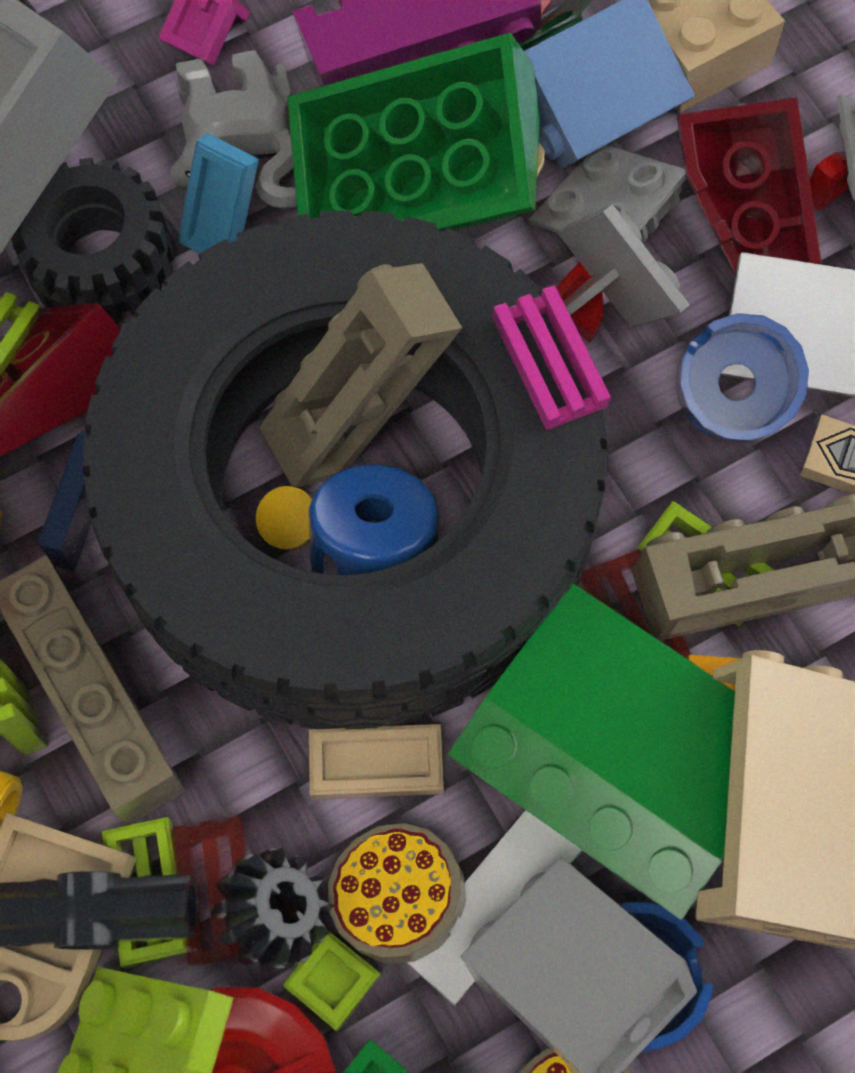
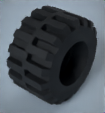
[11,158,174,323]

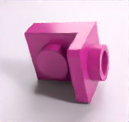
[158,0,250,66]

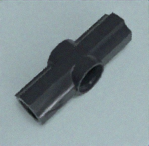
[0,871,200,950]

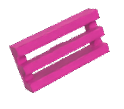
[492,285,611,430]

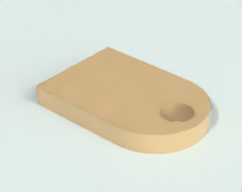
[0,813,137,1041]

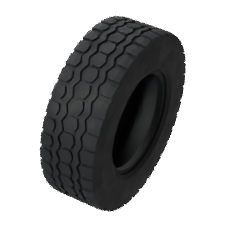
[83,210,608,730]

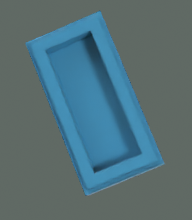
[178,133,259,254]

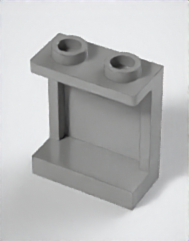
[460,857,697,1073]

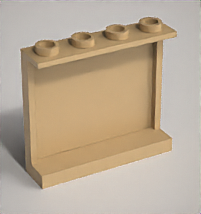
[696,650,855,951]

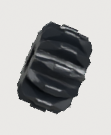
[209,848,335,972]

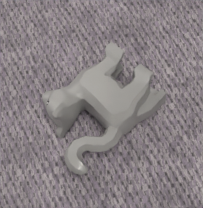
[171,50,297,210]

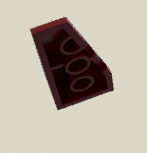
[677,97,822,276]
[0,303,121,456]

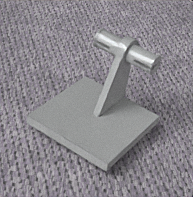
[557,204,690,327]

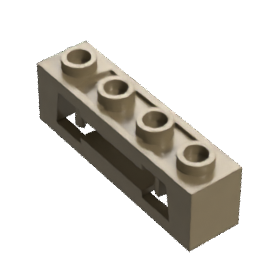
[259,263,462,488]
[632,494,855,641]
[0,555,186,825]

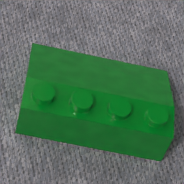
[287,33,540,232]
[448,583,735,920]

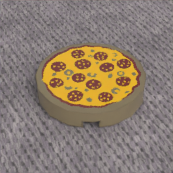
[328,823,466,964]

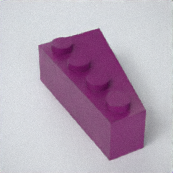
[292,0,541,87]

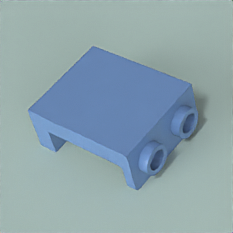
[524,0,695,169]

